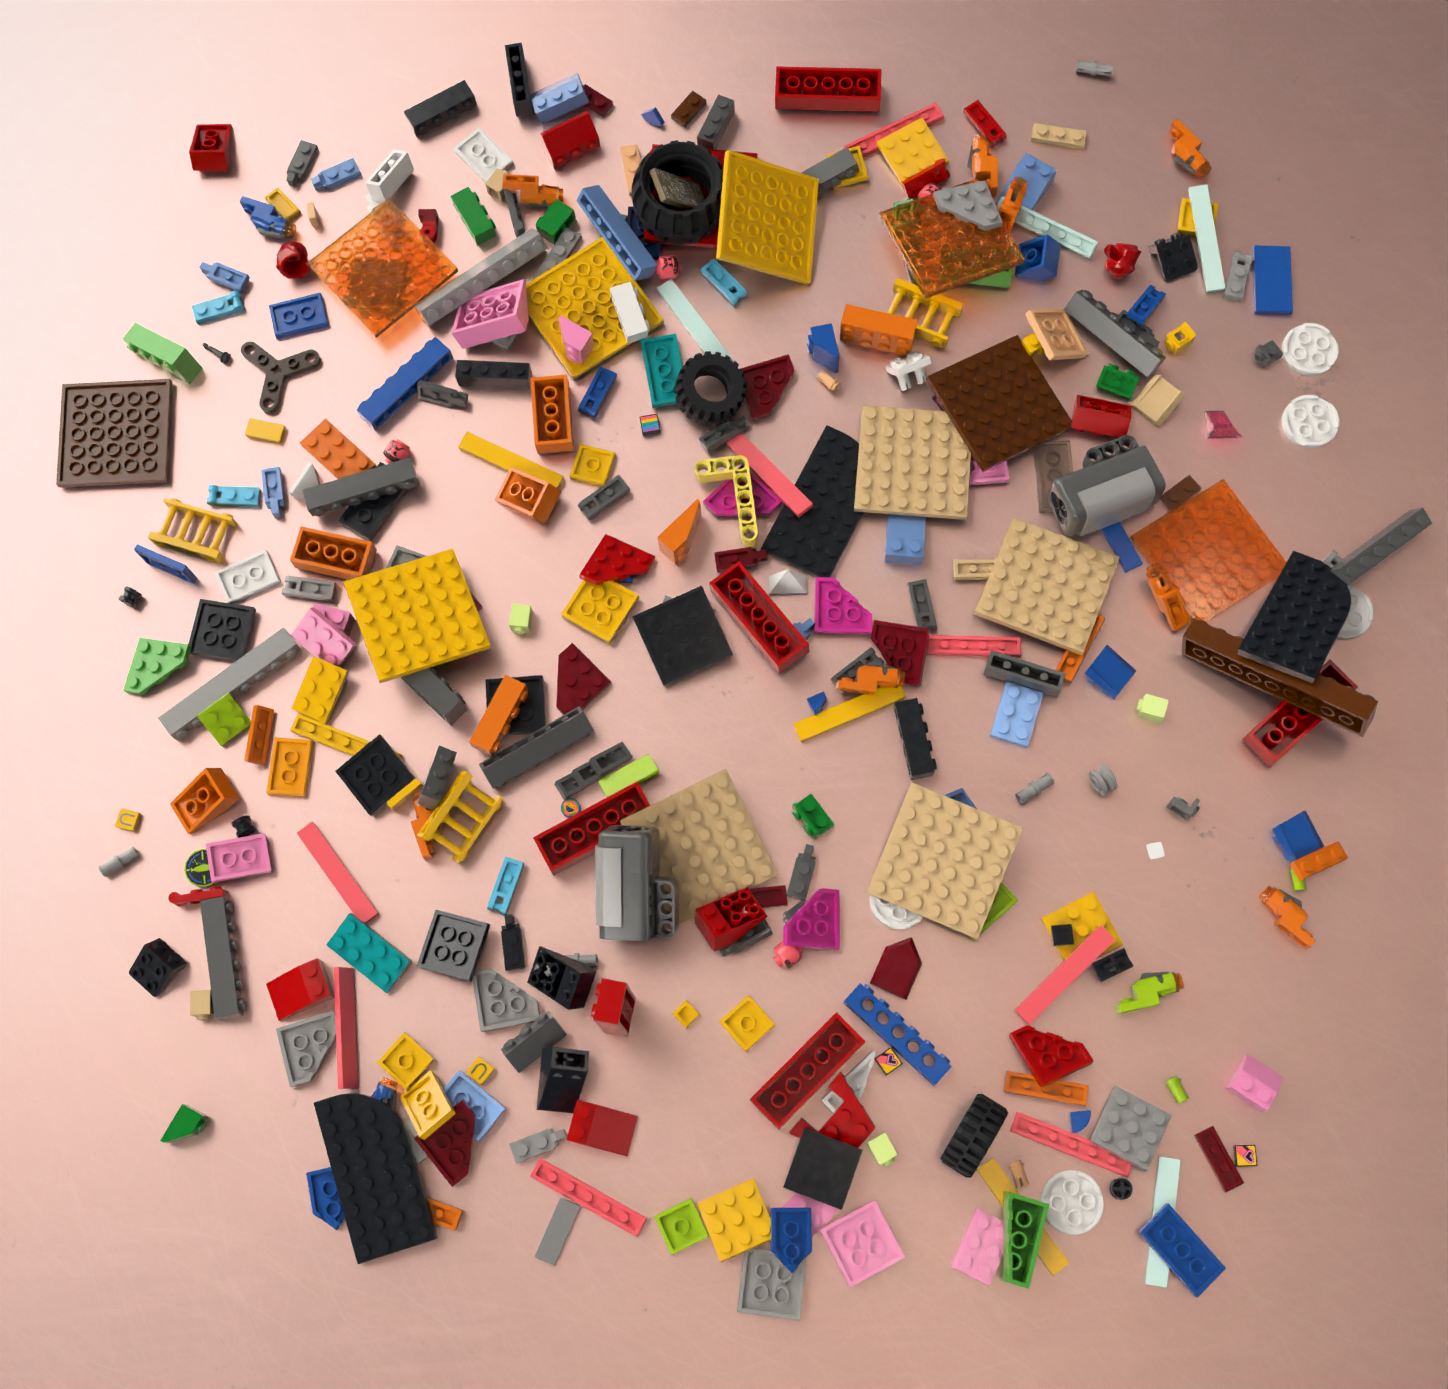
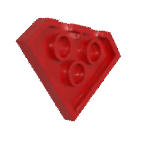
[579,534,655,586]
[1009,1025,1094,1088]

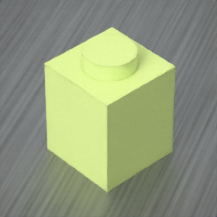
[509,603,533,634]
[1136,694,1169,723]
[867,1133,898,1167]

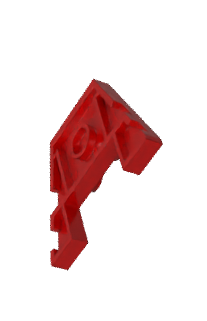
[789,1072,876,1148]

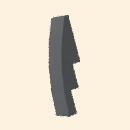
[554,741,633,800]

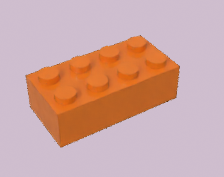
[840,304,918,356]
[530,374,574,454]
[290,526,377,580]

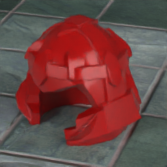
[275,241,313,279]
[1104,243,1142,279]

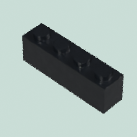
[505,42,533,117]
[403,80,477,137]
[455,360,532,389]
[893,698,937,781]

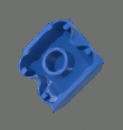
[1085,645,1136,699]
[1272,810,1324,863]

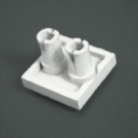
[886,351,932,391]

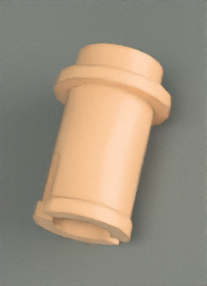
[817,370,841,392]
[1009,1160,1029,1188]

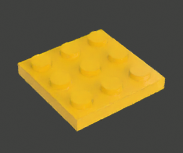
[876,118,949,186]
[561,580,639,644]
[1041,891,1123,961]
[697,1178,771,1263]

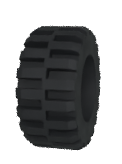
[674,351,747,426]
[940,1094,1008,1178]

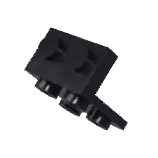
[1148,232,1198,281]
[129,938,187,997]

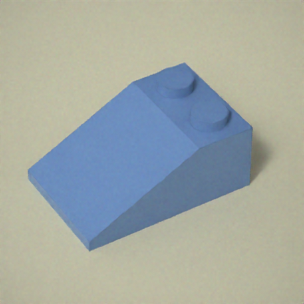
[995,153,1057,211]
[885,514,925,565]

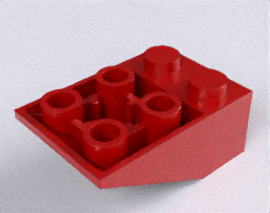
[695,887,767,952]

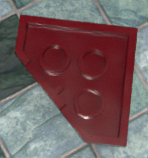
[739,354,794,420]
[871,620,931,686]
[556,643,612,715]
[414,1099,476,1187]

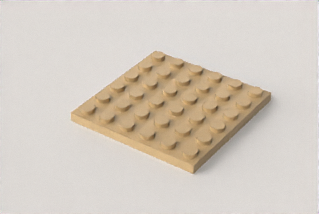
[854,405,971,520]
[974,517,1120,655]
[620,769,778,927]
[867,782,1023,939]

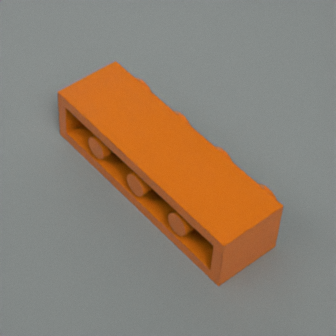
[469,675,529,756]

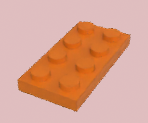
[299,418,377,479]

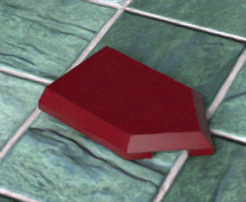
[870,937,922,1000]

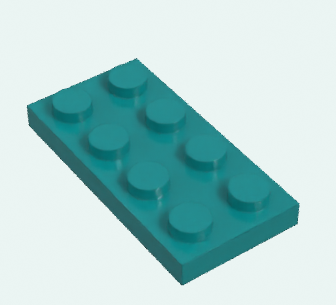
[640,334,682,408]
[326,913,412,993]

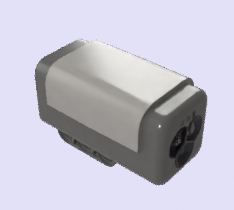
[1048,435,1166,537]
[595,825,679,941]

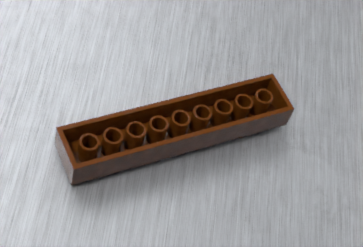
[1182,618,1378,737]

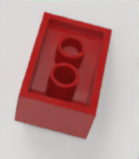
[189,124,232,172]
[266,958,335,1021]
[566,1100,638,1157]

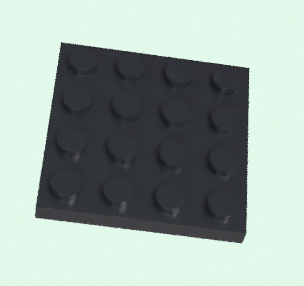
[632,585,733,686]

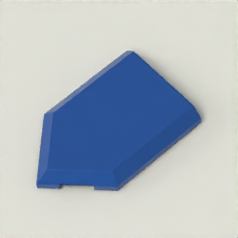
[306,1167,345,1230]
[771,1208,812,1273]

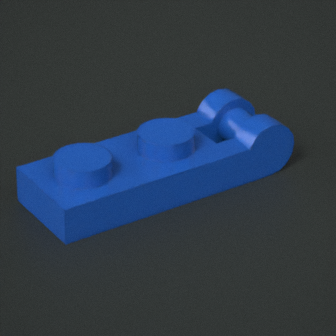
[1126,285,1166,326]
[578,366,617,419]

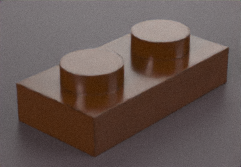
[671,91,706,128]
[1160,475,1202,512]

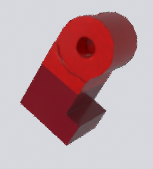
[418,209,439,246]

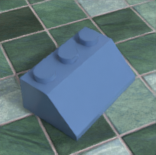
[531,72,590,124]

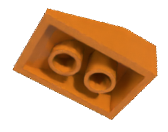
[495,467,562,524]
[657,499,701,565]
[170,768,240,834]

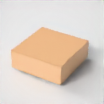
[306,202,319,228]

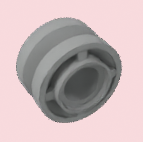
[1089,765,1117,796]

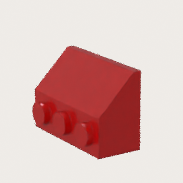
[540,111,600,169]
[1071,394,1131,439]

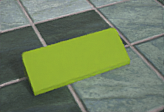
[598,754,659,797]

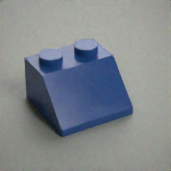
[1014,234,1061,281]
[807,323,839,373]

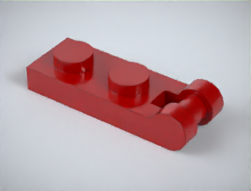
[963,100,1007,148]
[901,159,950,199]
[168,886,229,907]

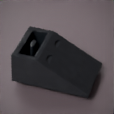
[527,946,596,1010]
[536,1047,589,1113]

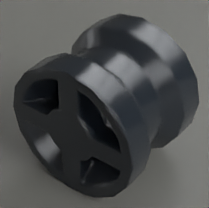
[118,586,142,608]
[231,815,256,838]
[1109,1178,1133,1200]

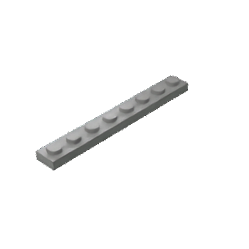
[493,227,582,351]

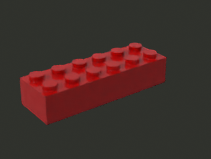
[775,66,882,112]
[709,561,810,674]
[1242,659,1358,768]
[533,781,651,876]
[591,978,636,1037]
[750,1012,866,1130]

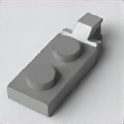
[509,1128,567,1164]

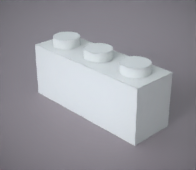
[365,150,414,203]
[610,282,650,344]

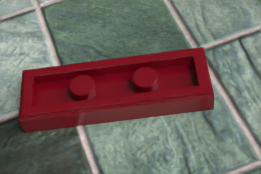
[1194,1126,1244,1192]

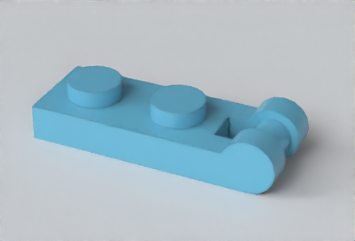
[701,258,747,306]
[191,290,244,324]
[206,484,261,507]
[487,857,525,915]

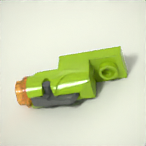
[1115,972,1184,1014]

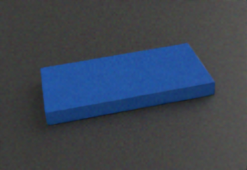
[1252,245,1293,315]
[1138,1203,1226,1298]

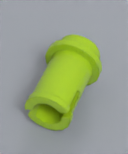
[1289,867,1307,891]
[1166,1075,1189,1104]

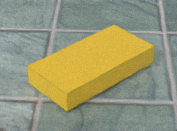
[264,187,301,222]
[245,418,286,444]
[387,778,422,811]

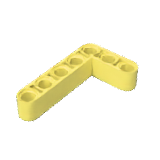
[694,455,758,547]

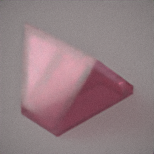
[1205,411,1244,439]

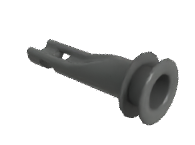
[202,343,231,364]

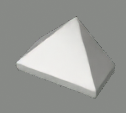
[289,462,320,500]
[769,569,807,595]

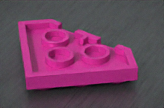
[703,465,782,516]
[814,577,872,635]
[783,888,840,950]

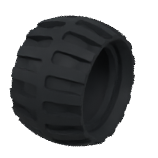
[632,140,724,246]

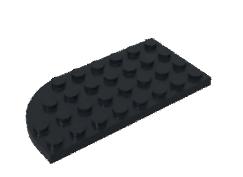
[760,425,864,578]
[1237,551,1351,684]
[313,1093,438,1264]

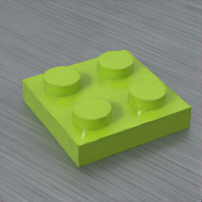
[197,692,251,746]
[654,1198,709,1255]

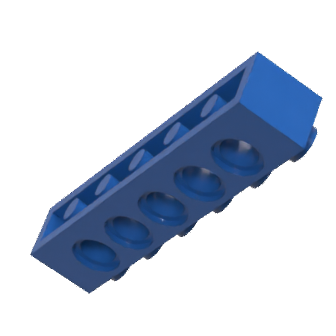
[844,983,952,1086]

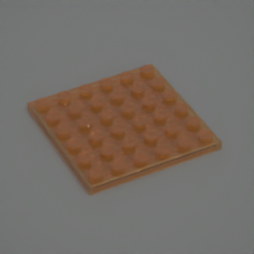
[879,179,1025,299]
[306,198,459,338]
[1130,479,1287,622]

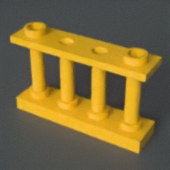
[881,278,964,348]
[148,498,238,564]
[417,771,504,863]

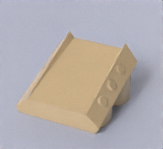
[1130,375,1184,427]

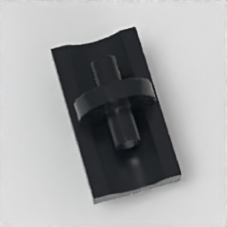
[1091,948,1133,982]

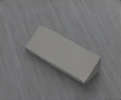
[535,1198,580,1265]

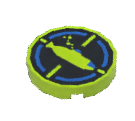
[184,849,217,888]

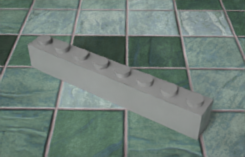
[414,228,548,326]
[158,627,301,740]

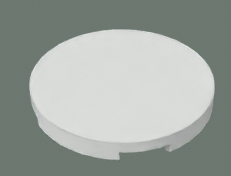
[1282,323,1339,376]
[1282,395,1340,448]
[1337,585,1373,640]
[870,894,924,930]
[1041,1170,1104,1235]

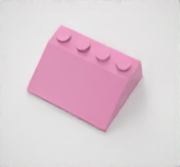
[452,279,529,349]

